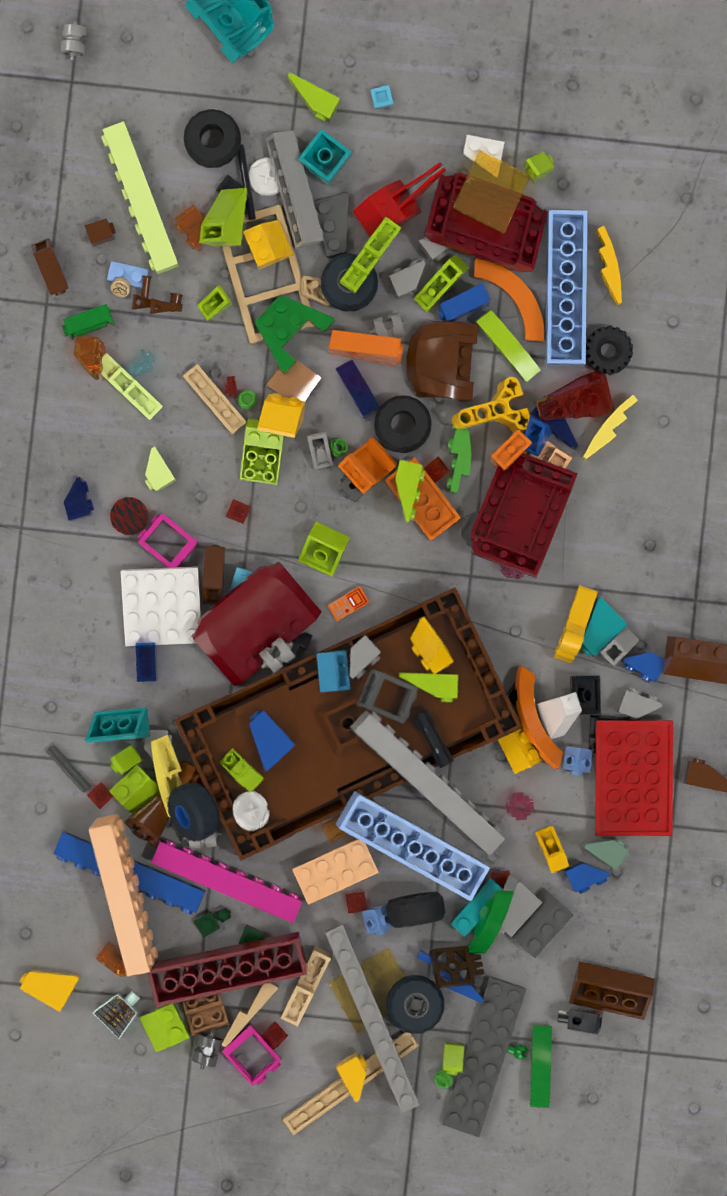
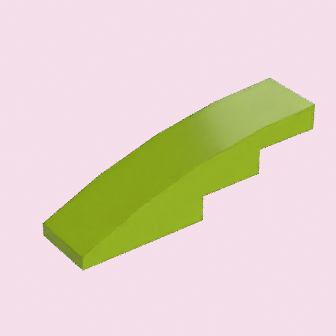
[339,217,401,294]
[476,309,541,382]

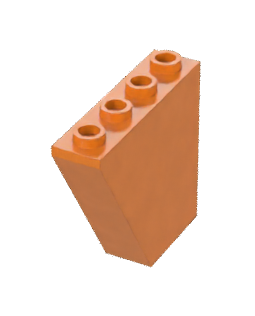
[328,330,404,368]

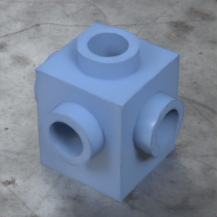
[563,746,593,776]
[362,905,393,936]

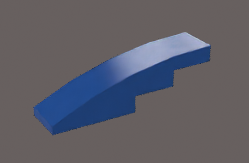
[417,950,484,1003]

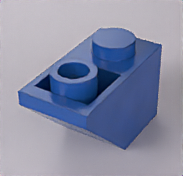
[621,652,664,683]
[564,862,610,894]

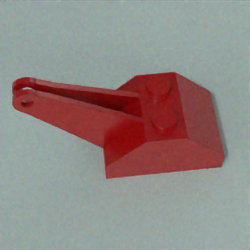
[352,162,446,238]

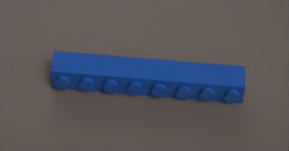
[53,831,206,915]

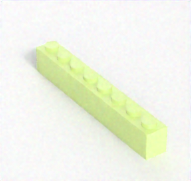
[101,121,179,274]

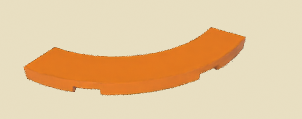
[473,258,544,342]
[515,666,564,770]

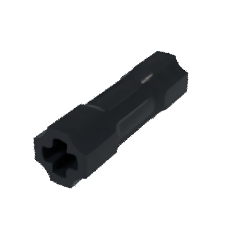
[413,709,454,769]

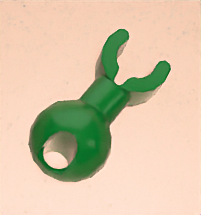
[506,1045,528,1060]

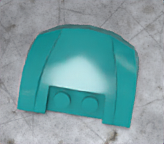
[184,0,275,64]

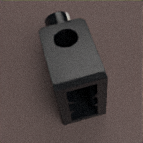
[557,1007,603,1035]

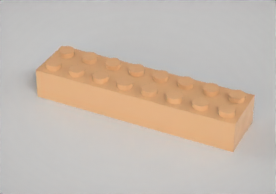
[89,814,158,976]

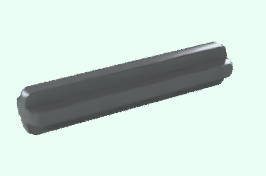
[47,745,91,793]

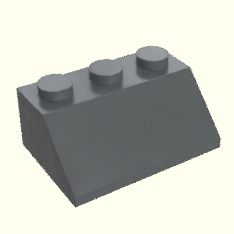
[512,888,573,958]

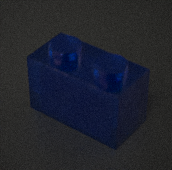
[136,643,158,682]

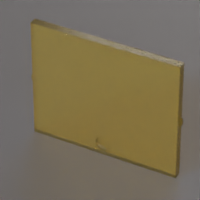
[453,150,530,234]
[329,948,405,1033]

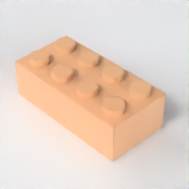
[292,839,379,905]

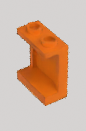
[491,429,532,471]
[338,437,398,494]

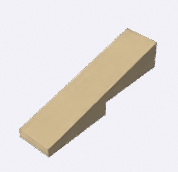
[281,945,332,1027]
[222,982,279,1047]

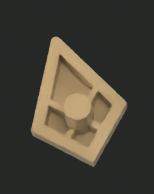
[302,276,329,307]

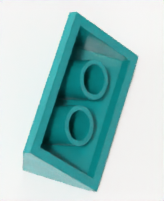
[85,707,150,743]

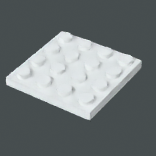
[121,567,201,646]

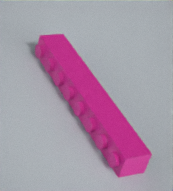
[151,839,303,923]

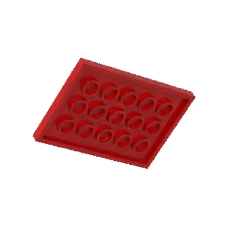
[595,720,674,836]

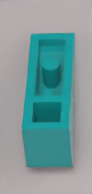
[451,877,503,937]

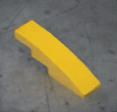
[596,226,622,306]

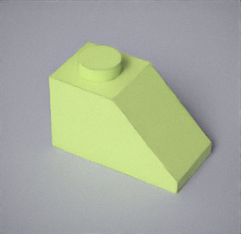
[145,446,176,492]

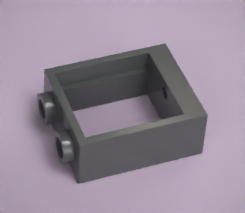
[357,669,418,724]

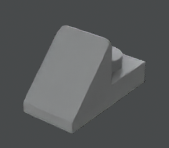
[307,431,333,469]

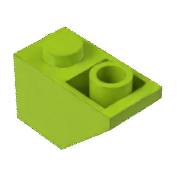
[110,745,143,775]
[220,748,264,792]
[442,1042,464,1075]

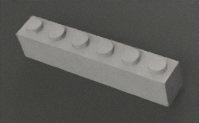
[265,130,324,249]

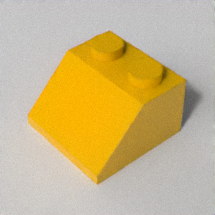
[243,220,294,270]
[257,393,306,438]
[410,617,454,675]
[336,1052,368,1102]

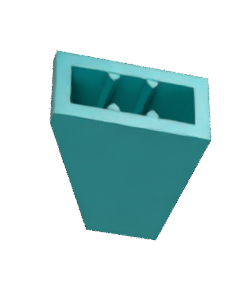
[581,597,628,657]

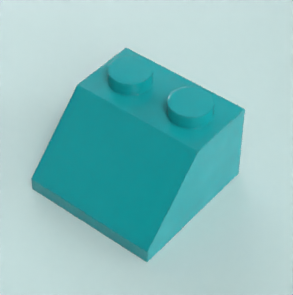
[298,129,352,186]

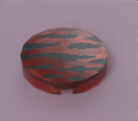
[110,497,148,535]

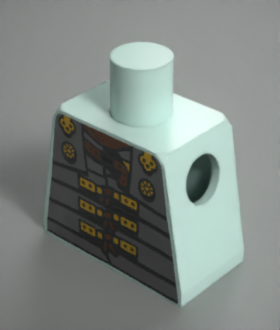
[93,990,140,1039]

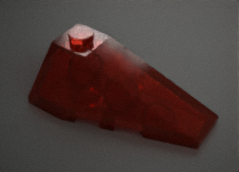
[536,371,614,420]

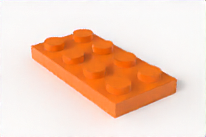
[384,457,461,542]

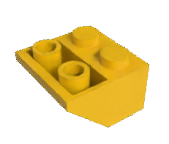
[498,727,543,774]

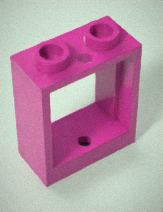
[138,513,199,568]
[222,1023,282,1086]

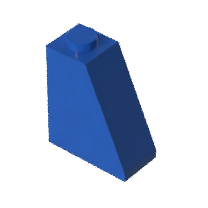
[438,283,491,322]
[249,710,296,771]

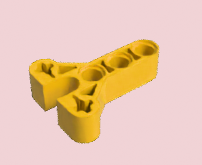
[452,377,530,433]
[553,585,598,664]

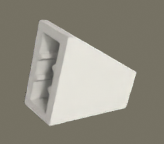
[536,692,582,740]

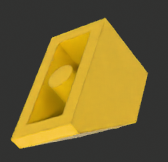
[535,825,569,874]

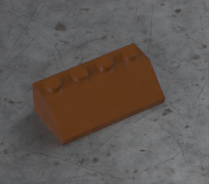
[662,636,727,684]
[569,961,655,1020]

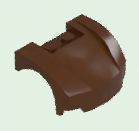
[406,321,478,402]

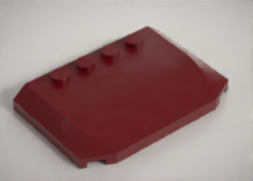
[424,173,548,272]
[471,453,578,578]
[191,562,322,686]

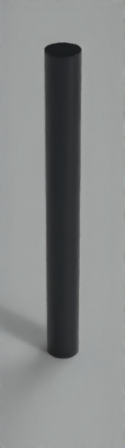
[238,145,256,220]

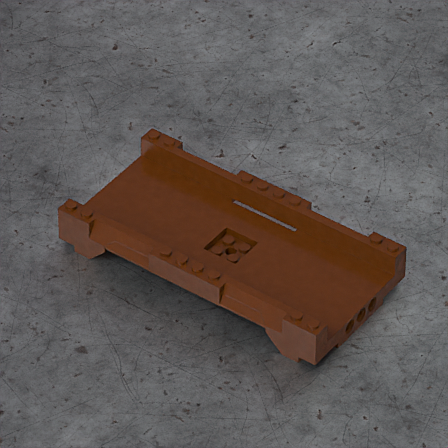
[174,587,522,861]

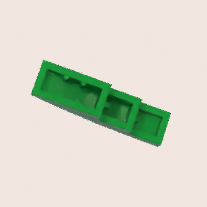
[467,890,514,954]
[530,1025,552,1108]

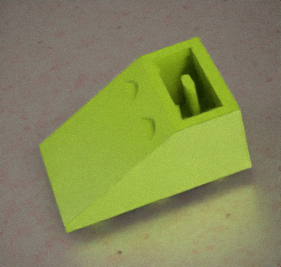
[199,188,247,247]
[239,418,284,485]
[395,460,425,524]

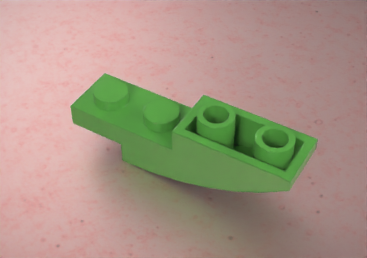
[447,415,471,494]

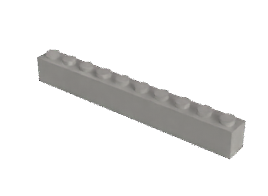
[350,710,505,856]
[325,924,420,1113]

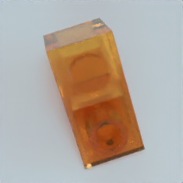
[175,205,204,251]
[74,337,106,380]

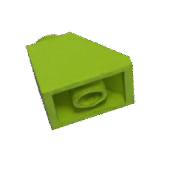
[298,521,351,577]
[109,764,160,814]
[139,1003,191,1052]

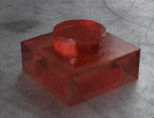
[224,376,238,398]
[423,456,450,483]
[226,499,251,524]
[87,782,114,809]
[490,870,510,889]
[345,891,367,914]
[261,1021,288,1050]

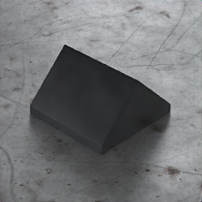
[570,676,601,715]

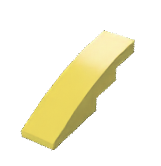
[582,395,638,461]
[151,735,182,817]

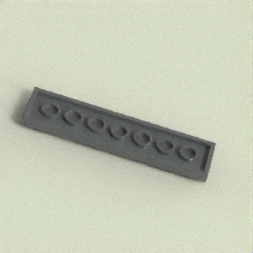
[442,977,526,1137]

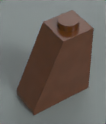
[32,238,69,296]
[202,545,225,605]

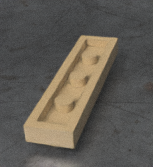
[183,364,247,435]

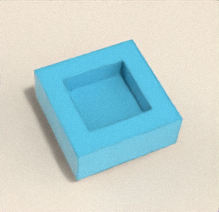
[370,85,393,109]

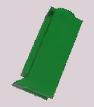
[62,304,116,340]

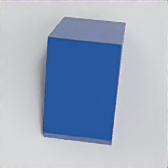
[525,416,552,457]

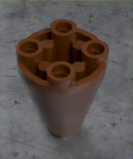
[124,794,169,847]

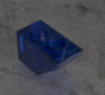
[63,477,94,522]

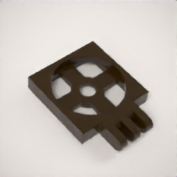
[429,946,485,988]

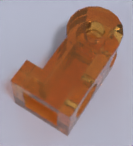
[96,941,127,977]

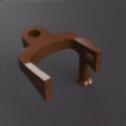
[132,275,183,314]

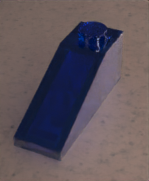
[336,360,380,419]
[530,396,578,450]

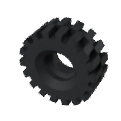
[586,325,633,375]

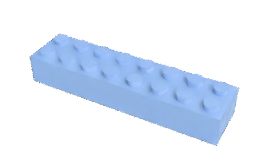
[545,210,587,367]
[336,791,490,901]

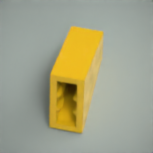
[19,970,81,1012]

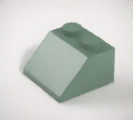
[581,838,630,870]

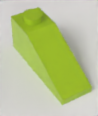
[288,72,340,122]
[414,255,470,312]
[399,673,458,702]

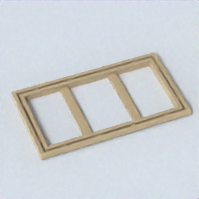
[222,205,315,344]

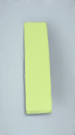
[93,353,163,420]

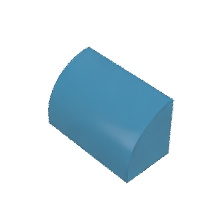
[317,651,350,692]

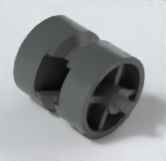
[191,1031,223,1069]

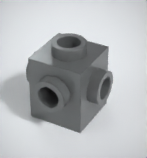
[339,475,364,502]

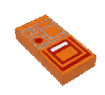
[327,586,370,622]

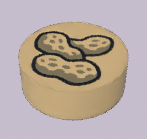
[111,278,131,297]

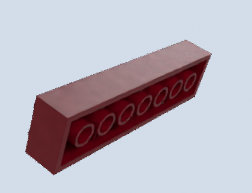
[147,932,308,1007]

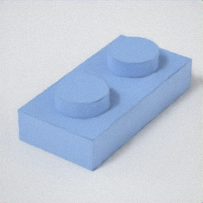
[107,261,149,289]

